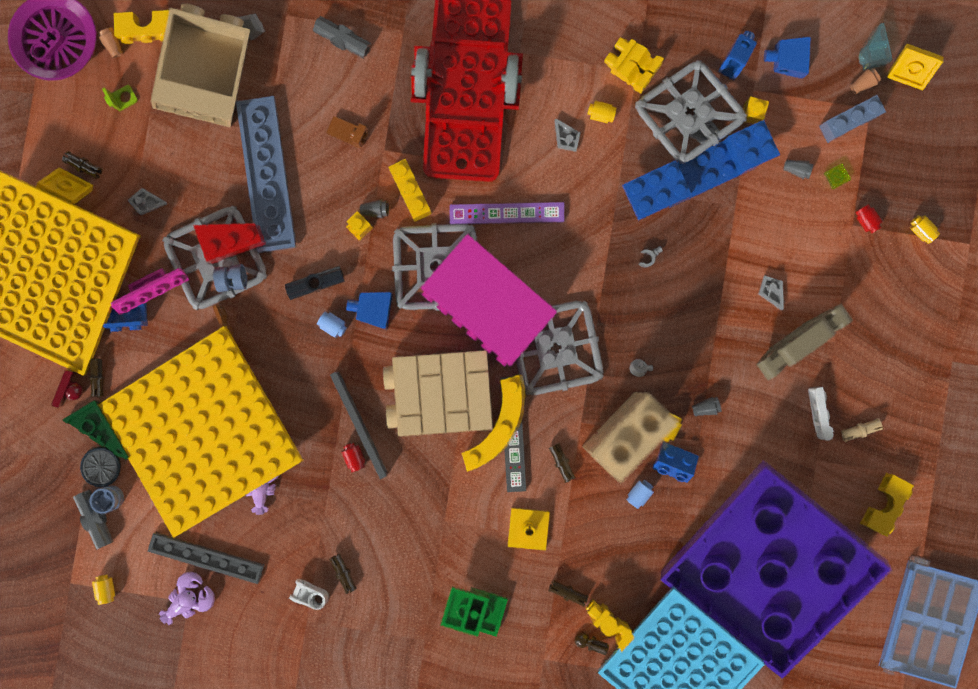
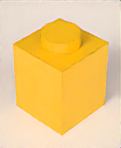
[743,96,769,124]

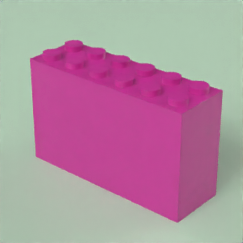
[421,234,557,366]

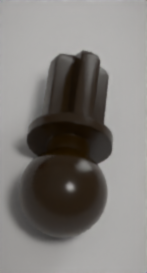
[574,632,609,655]

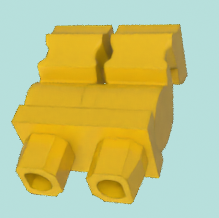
[604,37,664,94]
[585,599,635,652]

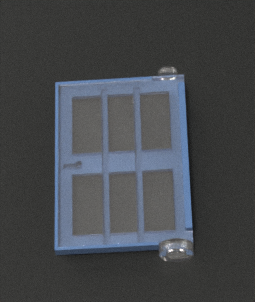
[879,555,978,689]

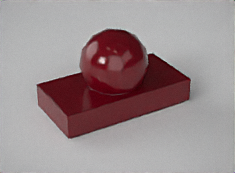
[51,369,83,408]

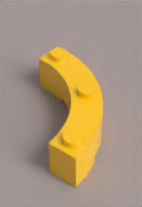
[462,375,526,472]

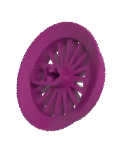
[8,0,97,81]

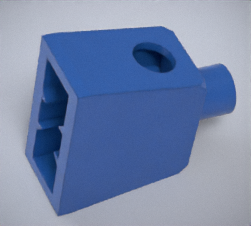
[718,31,757,80]
[764,37,811,79]
[346,292,393,330]

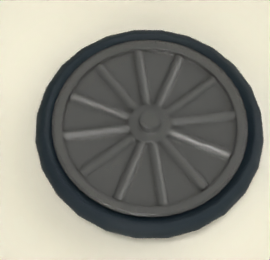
[80,447,121,487]

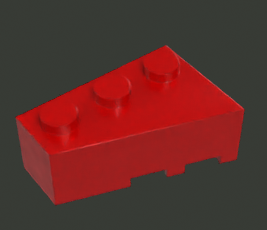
[193,223,266,264]

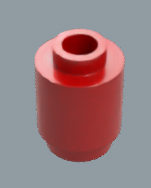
[855,204,883,234]
[341,442,366,472]

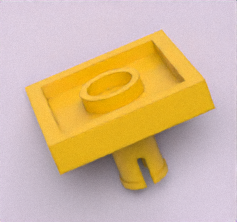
[887,44,943,90]
[36,167,93,204]
[508,507,550,550]

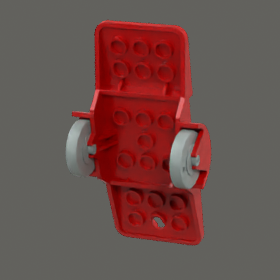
[410,0,523,182]

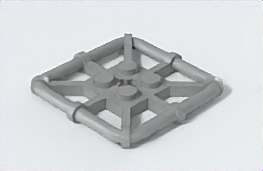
[635,60,747,164]
[163,206,267,310]
[392,223,477,311]
[516,301,603,395]

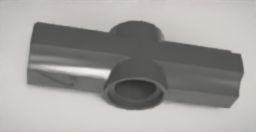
[313,16,371,59]
[73,490,114,550]

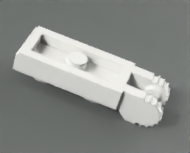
[808,387,833,441]

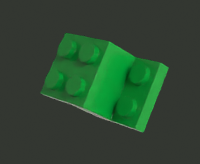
[440,586,508,637]

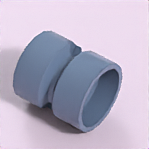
[213,264,248,292]
[90,485,124,514]

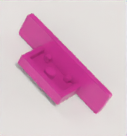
[111,268,189,315]

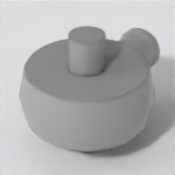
[629,359,653,377]

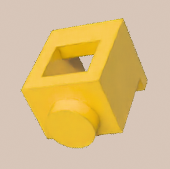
[346,211,373,241]

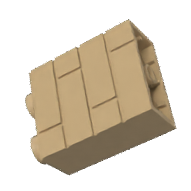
[151,4,250,127]
[383,351,492,436]
[582,392,678,483]

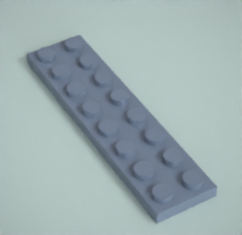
[236,96,297,253]

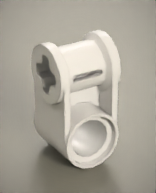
[289,579,329,610]

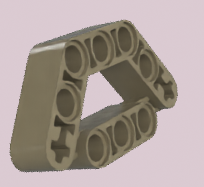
[756,304,853,380]

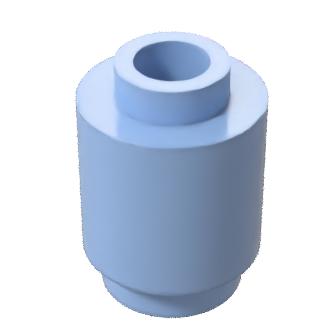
[317,312,347,338]
[626,480,654,509]

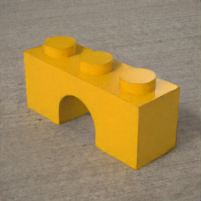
[114,10,170,44]
[388,159,432,222]
[860,473,914,537]

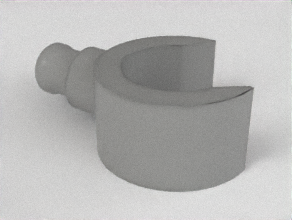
[639,246,663,268]

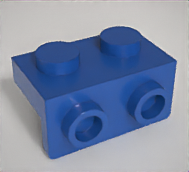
[103,303,148,332]
[652,442,699,483]

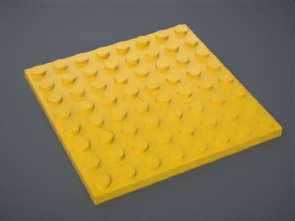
[0,170,140,376]
[98,326,304,538]

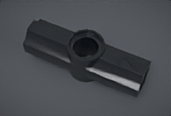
[285,266,345,300]

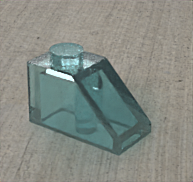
[859,23,893,70]

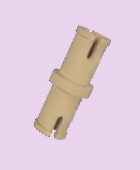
[841,418,883,442]

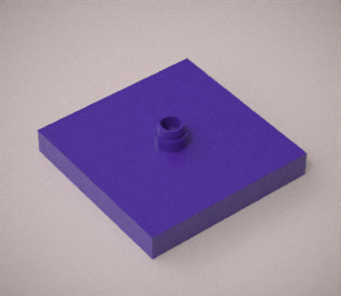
[660,460,892,678]

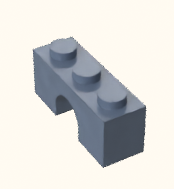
[819,95,886,143]

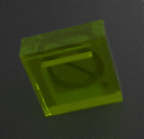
[824,163,851,190]

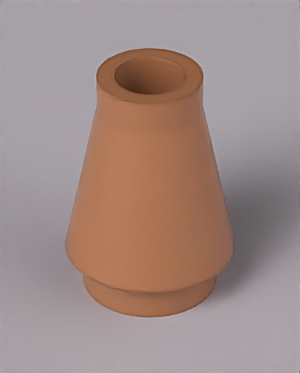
[98,27,123,58]
[850,68,881,95]

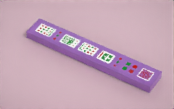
[450,202,564,224]

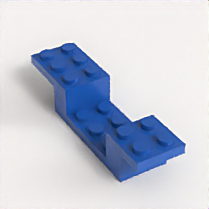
[622,120,780,221]

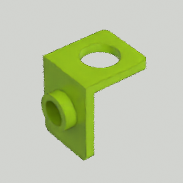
[102,85,138,112]

